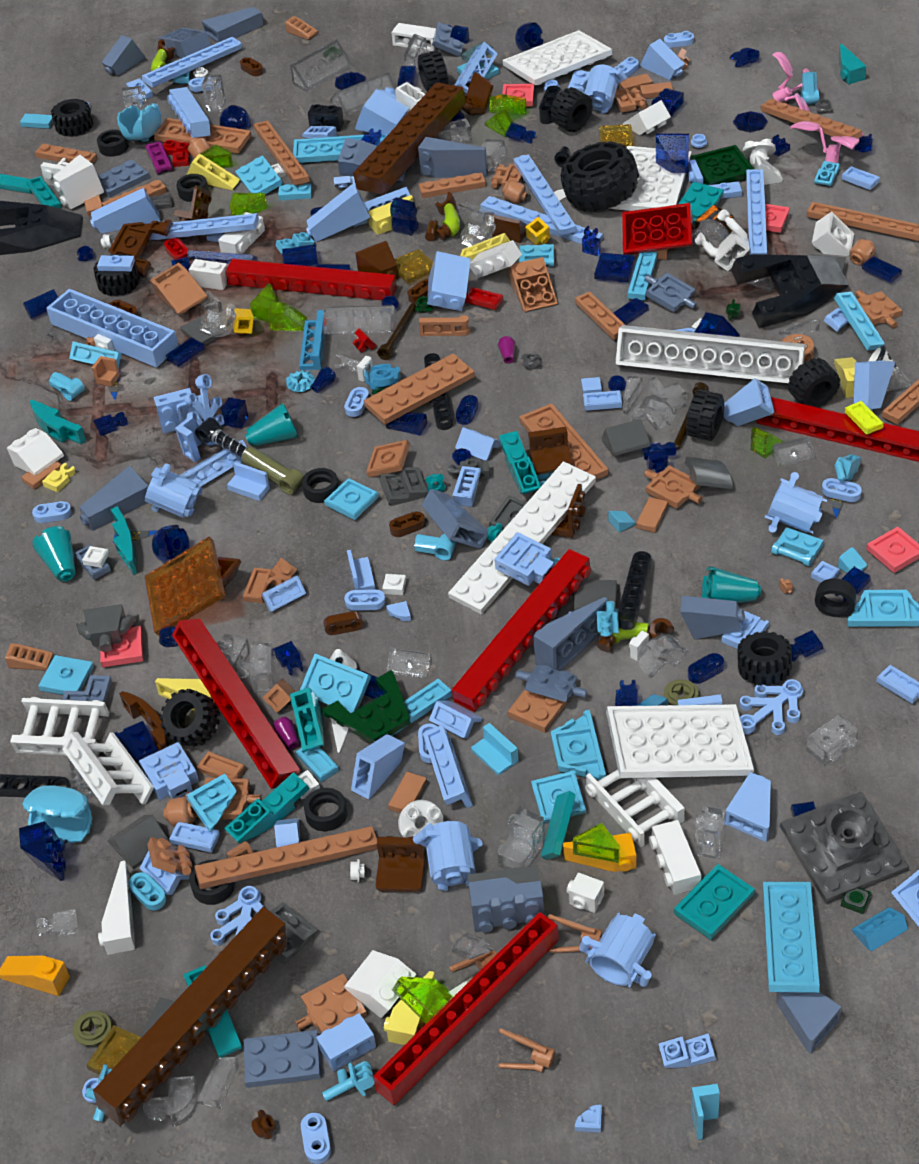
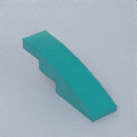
[111,506,137,575]

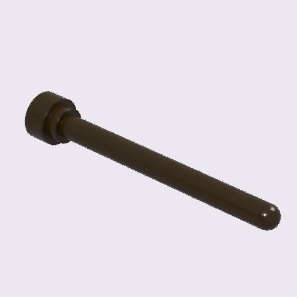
[377,303,417,360]
[673,382,709,450]

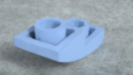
[659,1034,716,1068]

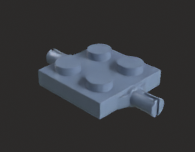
[644,273,697,312]
[515,664,587,702]

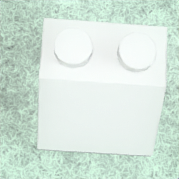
[623,100,671,135]
[812,211,854,256]
[189,259,229,290]
[7,428,64,476]
[344,950,416,1018]

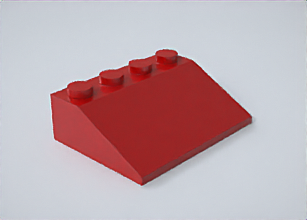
[622,203,693,255]

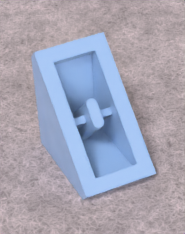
[274,818,300,847]

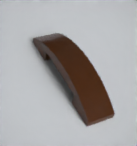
[119,691,169,751]

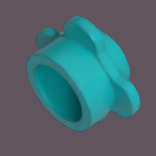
[425,474,446,492]
[487,523,503,543]

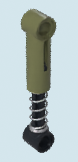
[195,417,304,495]

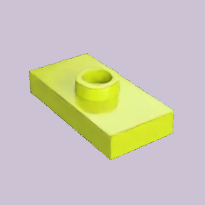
[845,401,884,435]

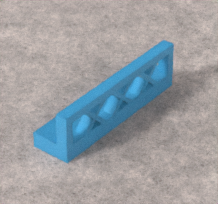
[299,310,327,370]

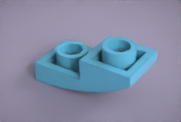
[814,161,840,186]
[275,232,314,254]

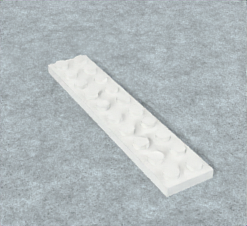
[448,461,596,615]

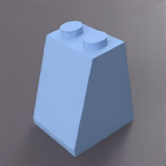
[355,89,409,135]
[427,251,471,311]

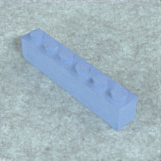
[167,87,210,138]

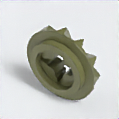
[664,679,698,705]
[73,1011,112,1047]

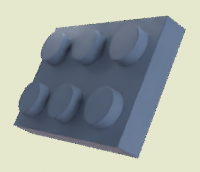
[98,159,150,197]
[244,1030,321,1088]

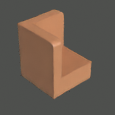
[92,356,120,386]
[262,678,296,713]

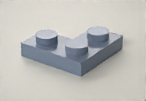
[432,22,464,57]
[62,675,112,704]

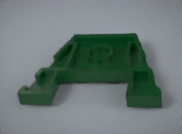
[322,670,411,743]

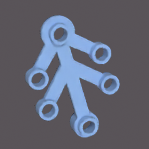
[185,374,225,446]
[739,679,803,735]
[210,886,264,945]

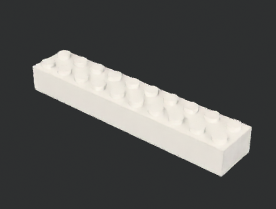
[616,325,806,383]

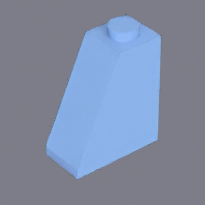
[640,39,685,80]
[854,361,895,412]
[723,378,774,426]
[351,734,405,799]
[725,772,771,842]

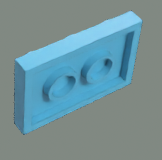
[235,155,283,200]
[300,654,371,713]

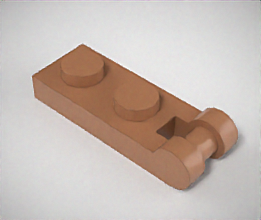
[419,315,470,336]

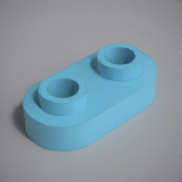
[128,872,166,910]

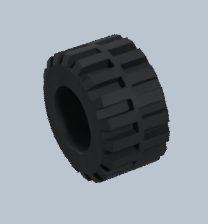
[418,50,448,92]
[551,87,593,132]
[51,99,93,136]
[93,253,140,296]
[788,358,841,408]
[686,389,724,441]
[737,631,792,686]
[160,689,220,747]

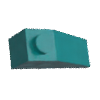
[839,44,866,84]
[290,687,324,752]

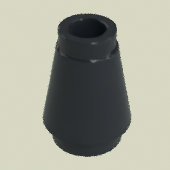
[554,146,570,166]

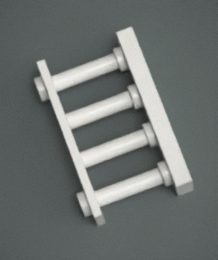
[10,697,109,757]
[63,732,154,805]
[585,769,685,848]

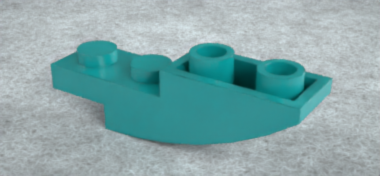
[29,399,86,445]
[499,431,541,494]
[224,772,310,844]
[183,965,242,1058]

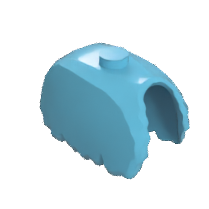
[117,103,161,142]
[22,785,93,843]

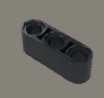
[539,85,560,124]

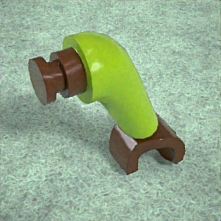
[151,39,175,71]
[435,192,460,240]
[596,618,674,652]

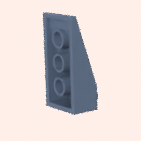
[158,27,211,58]
[418,137,488,178]
[338,138,406,183]
[534,597,608,671]

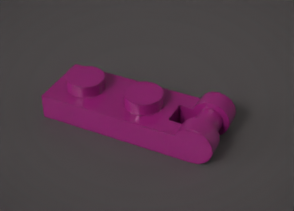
[145,141,172,174]

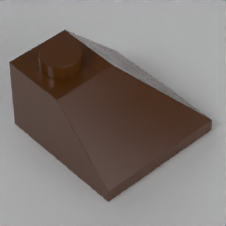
[355,241,399,280]

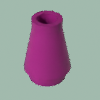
[498,336,515,364]
[273,717,300,749]

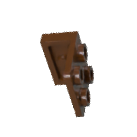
[462,73,493,115]
[174,186,212,221]
[528,427,573,475]
[551,484,586,538]
[376,836,426,892]

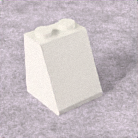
[53,155,104,209]

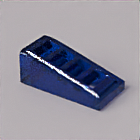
[386,413,428,435]

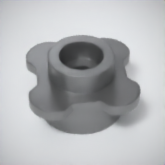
[815,99,833,113]
[522,353,540,370]

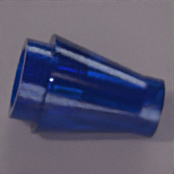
[311,367,336,393]

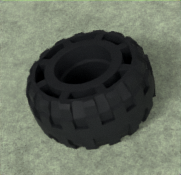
[560,141,639,212]

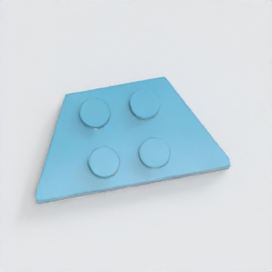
[847,590,919,627]
[551,710,606,780]

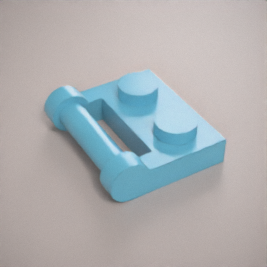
[519,244,554,267]
[771,527,824,567]

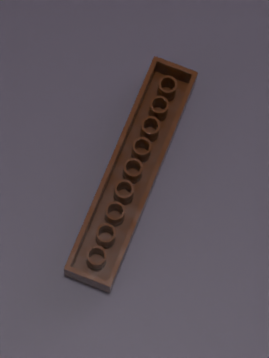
[353,82,466,195]
[93,907,287,1127]

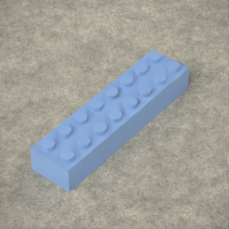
[46,289,179,368]

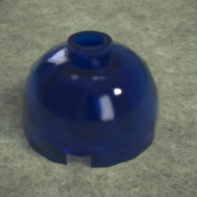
[515,22,543,52]
[220,105,251,130]
[152,525,190,564]

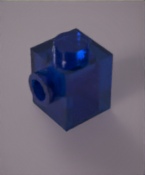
[221,397,249,429]

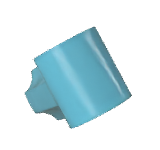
[801,72,819,105]
[49,372,85,401]
[414,534,457,560]

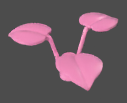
[772,52,819,112]
[790,121,864,163]

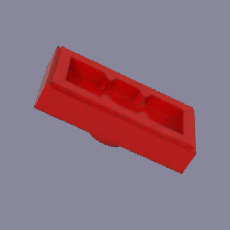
[465,287,503,310]

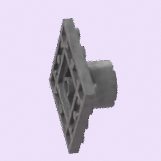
[780,791,909,903]

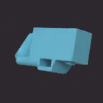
[834,454,862,482]

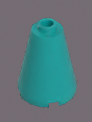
[245,403,299,446]
[32,526,76,582]
[702,566,761,603]

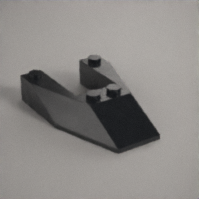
[0,201,82,255]
[731,254,849,328]

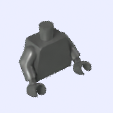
[76,604,140,652]

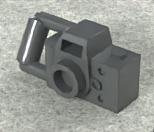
[448,458,489,480]

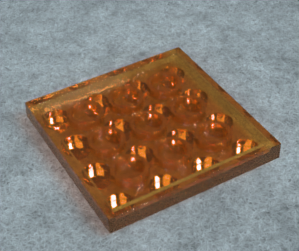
[145,537,226,637]

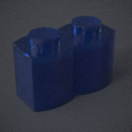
[651,88,684,117]
[390,198,419,236]

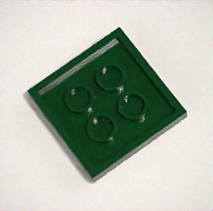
[690,145,754,185]

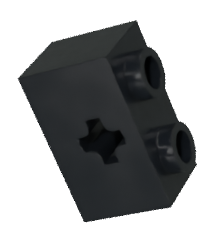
[308,104,344,132]

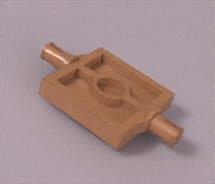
[856,289,903,329]
[644,465,703,509]
[186,778,262,820]
[295,974,367,1033]

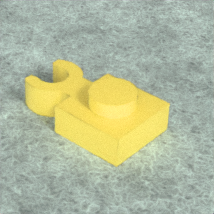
[42,463,76,493]

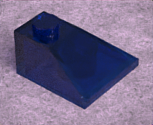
[656,133,689,173]

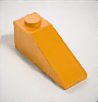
[563,833,636,872]
[0,955,70,996]

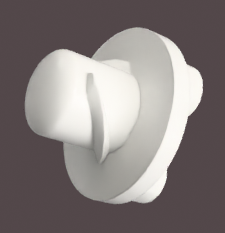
[742,139,776,168]
[398,800,443,837]

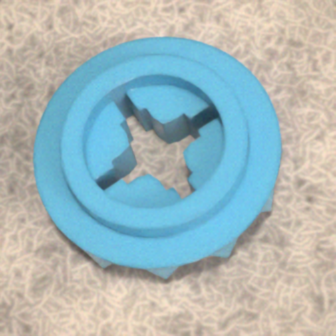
[286,369,315,392]

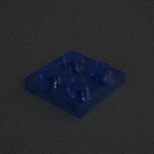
[594,253,635,282]

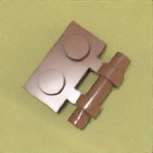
[614,88,647,113]
[491,164,523,188]
[147,837,192,875]

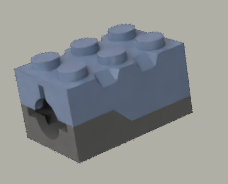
[468,865,544,933]

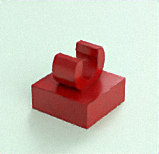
[172,147,190,167]
[353,328,377,353]

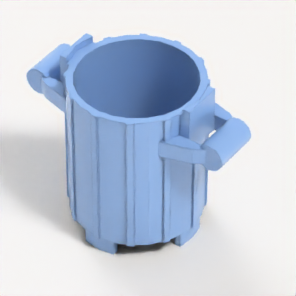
[580,64,627,114]
[145,464,203,518]
[765,472,827,534]
[413,821,483,891]
[579,913,656,988]

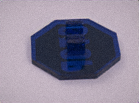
[335,72,366,91]
[733,111,768,133]

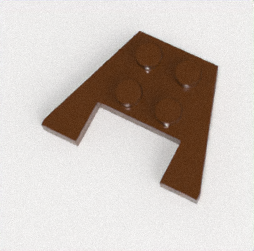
[109,219,173,277]

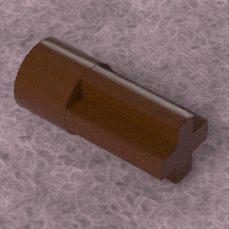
[425,220,438,241]

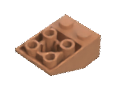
[508,257,558,312]
[150,263,208,315]

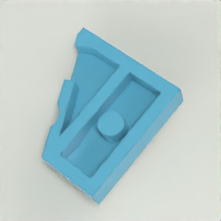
[186,773,237,832]

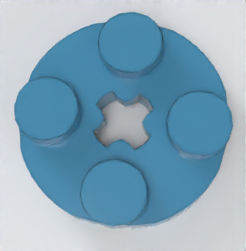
[364,364,401,389]

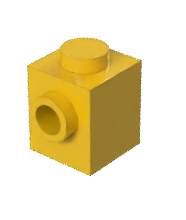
[525,217,551,245]
[231,308,254,334]

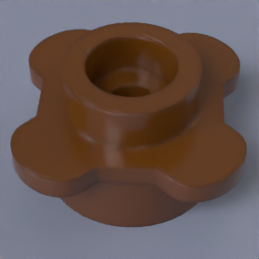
[252,1110,276,1139]

